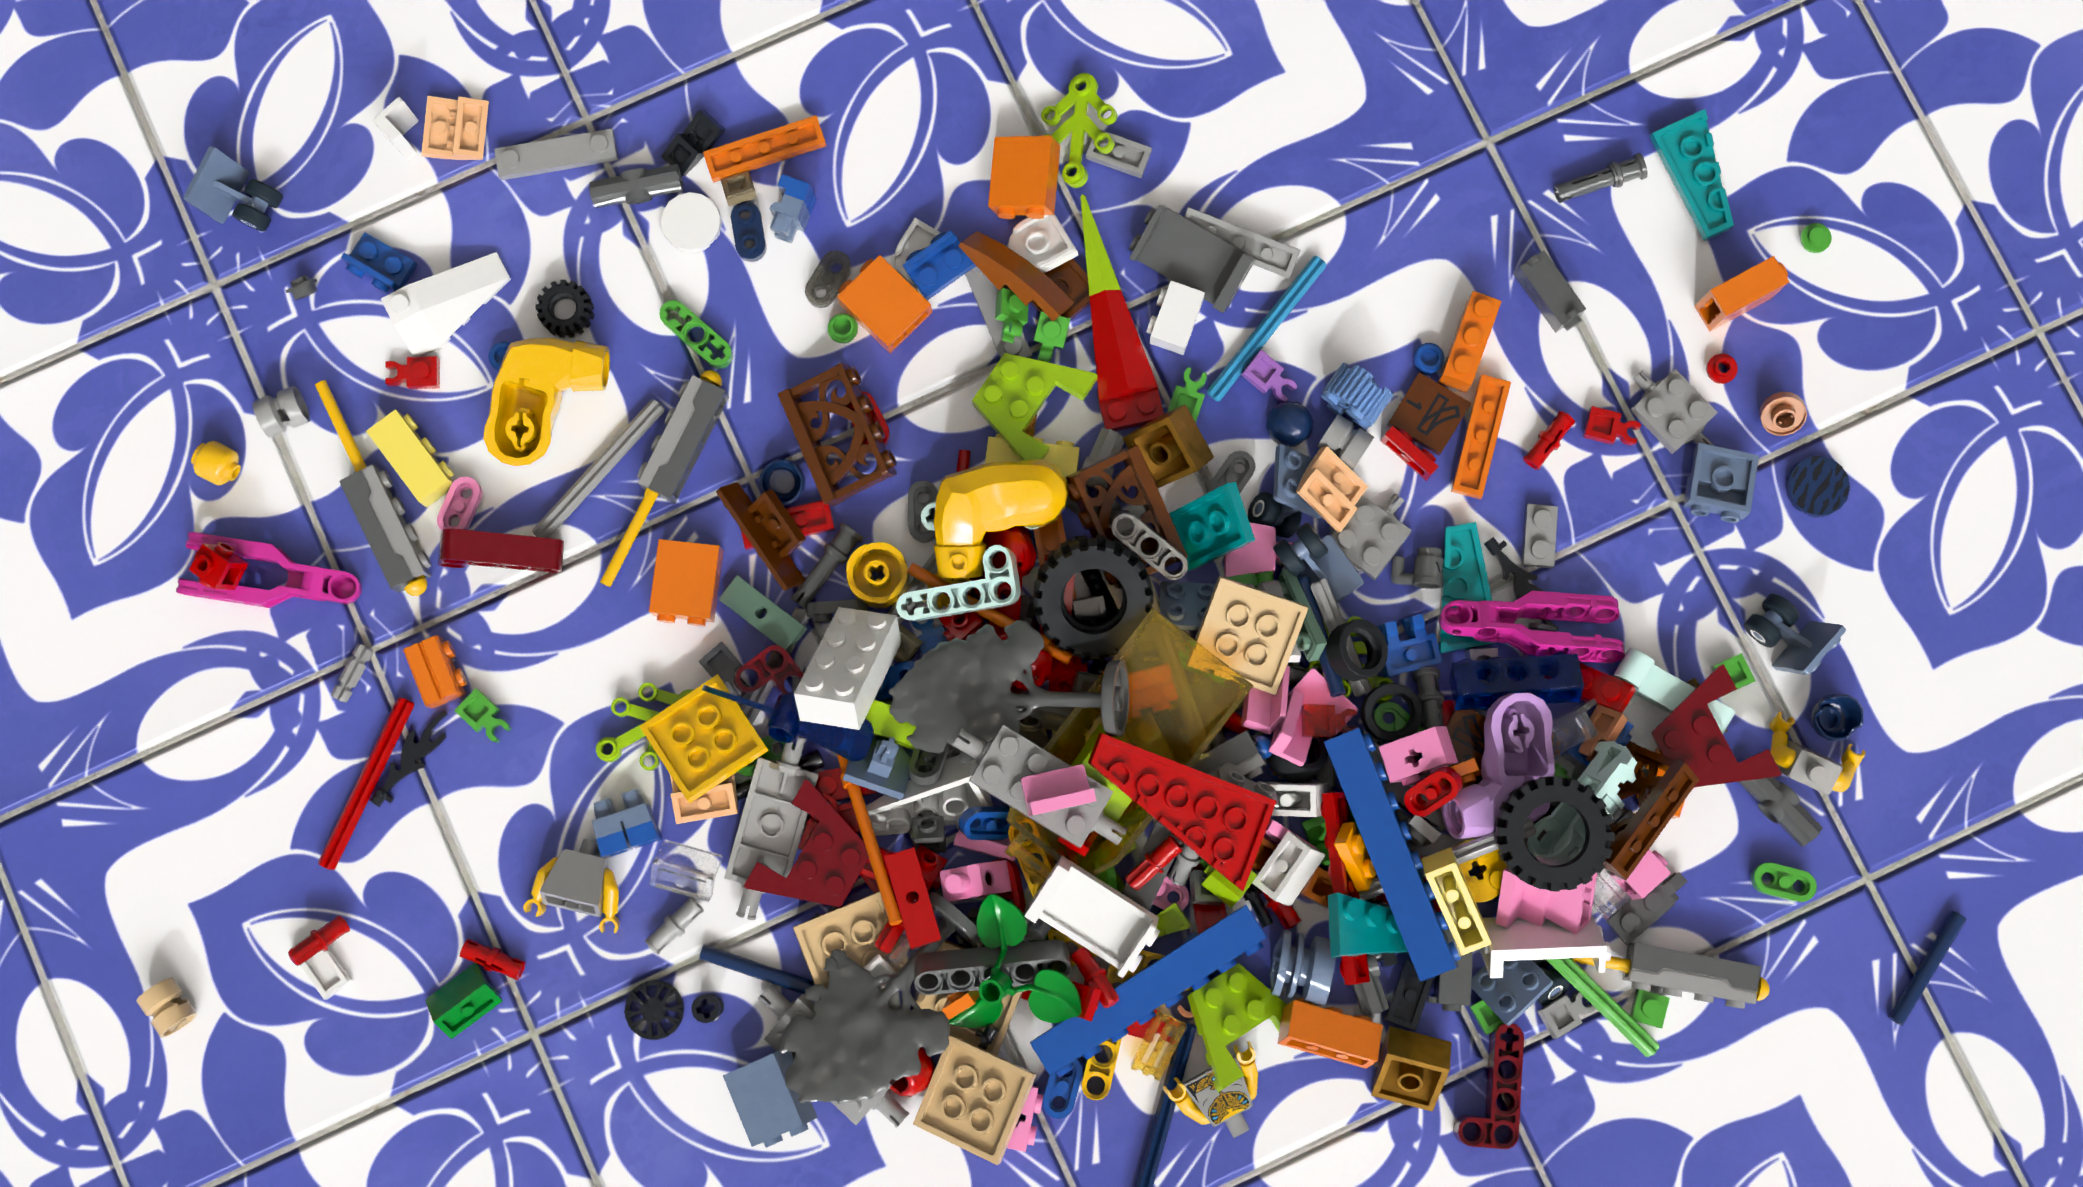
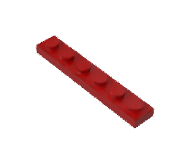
[1321,792,1370,985]

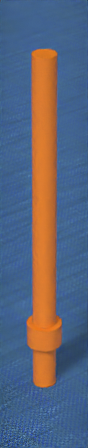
[907,563,1073,665]
[836,749,902,926]

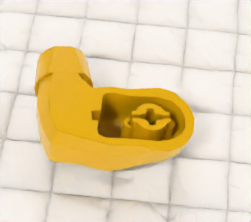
[483,338,610,466]
[933,459,1068,578]

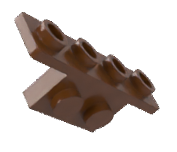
[716,482,806,590]

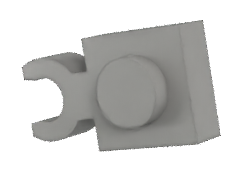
[1537,991,1596,1039]

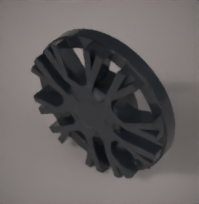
[624,980,684,1040]

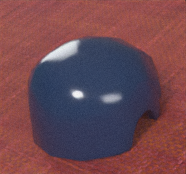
[1266,401,1314,447]
[760,459,806,505]
[1810,694,1863,741]

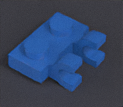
[1377,614,1443,678]

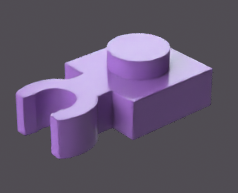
[1240,350,1297,403]

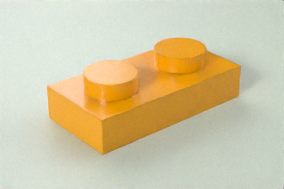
[1334,822,1377,892]

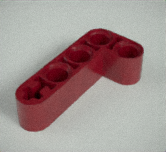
[438,529,564,573]
[734,645,845,749]
[1453,1023,1524,1149]

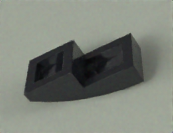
[661,110,725,176]

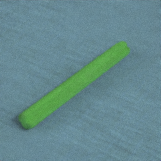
[1546,958,1660,1057]

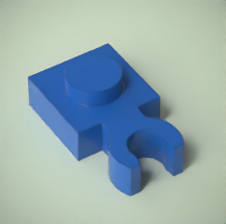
[911,612,948,655]

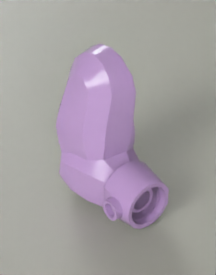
[1441,693,1555,839]

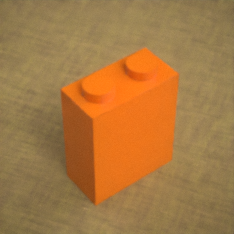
[988,136,1061,219]
[837,255,932,353]
[1694,256,1790,332]
[649,539,724,626]

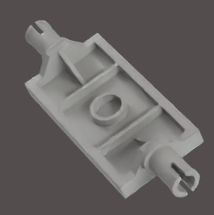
[952,725,1128,848]
[724,733,819,920]
[758,984,910,1128]

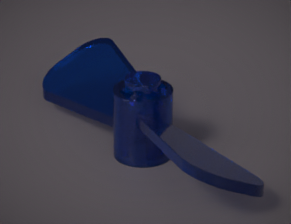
[702,685,874,761]

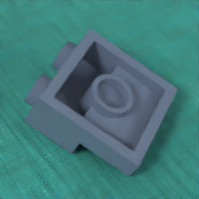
[1683,443,1759,523]

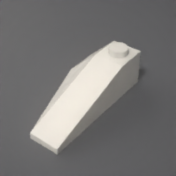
[381,252,511,357]
[866,755,993,836]

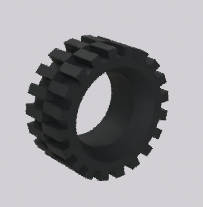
[1494,776,1615,892]

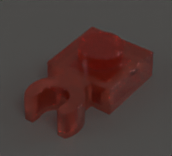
[1302,704,1357,737]

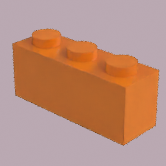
[1437,291,1502,393]
[1277,998,1383,1069]

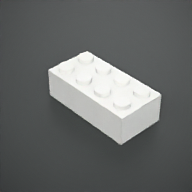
[794,607,902,730]

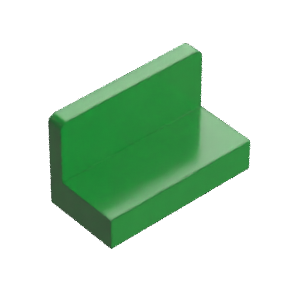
[425,963,503,1039]

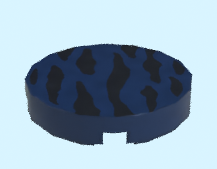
[1786,456,1850,517]

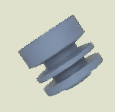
[1269,930,1336,1005]

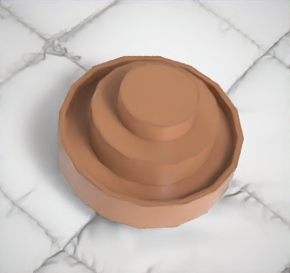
[1759,392,1807,436]

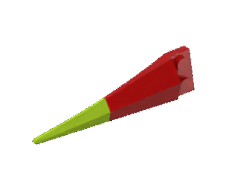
[1080,194,1164,431]

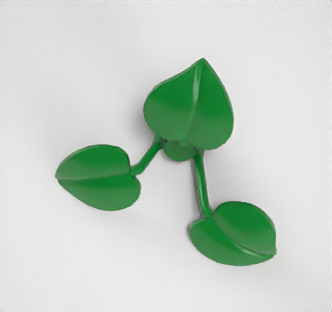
[949,894,1082,1028]

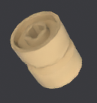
[136,977,197,1038]

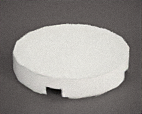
[661,192,722,253]

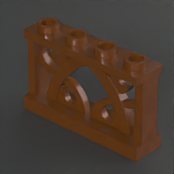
[778,362,897,506]
[1065,445,1188,589]
[1603,741,1699,880]

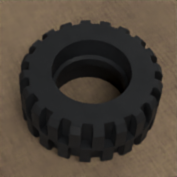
[1034,535,1154,659]

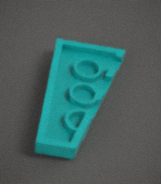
[1650,109,1734,241]
[1439,522,1497,654]
[1328,892,1408,958]

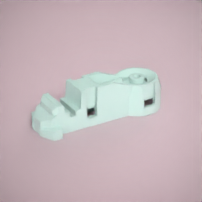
[1527,741,1637,866]

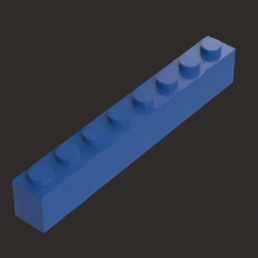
[1324,728,1462,981]
[1030,905,1267,1077]

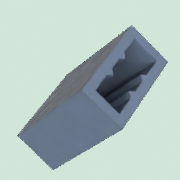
[723,1050,818,1148]

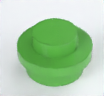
[1800,223,1832,253]
[828,313,858,344]

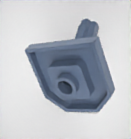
[843,736,911,800]

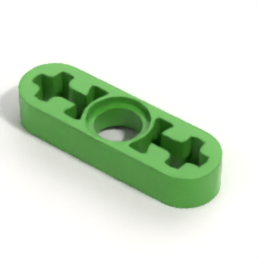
[659,300,733,369]

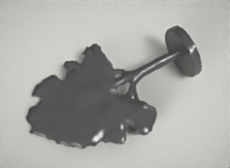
[889,620,1130,763]
[779,891,984,1104]

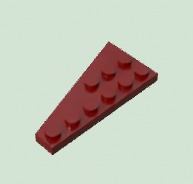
[1088,733,1277,891]

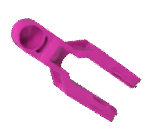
[175,532,362,608]
[1439,591,1625,663]

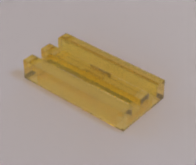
[1131,1011,1186,1081]

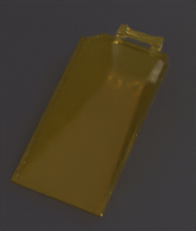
[1005,608,1254,880]

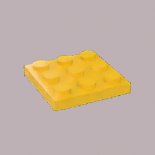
[639,674,769,803]

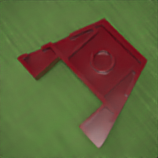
[1651,664,1782,787]
[743,779,869,907]

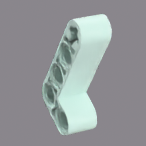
[896,545,1021,621]
[1613,648,1735,734]

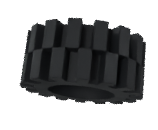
[535,280,594,338]

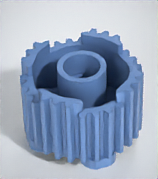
[1321,362,1393,431]

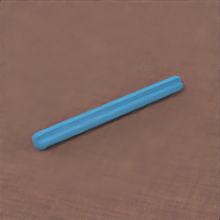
[1207,256,1326,402]

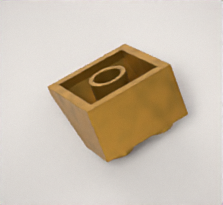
[1123,404,1214,488]
[1371,1026,1452,1112]

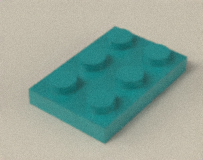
[1169,482,1255,571]

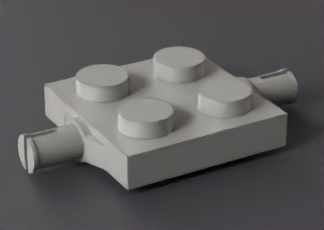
[1630,369,1718,454]
[1331,493,1412,580]

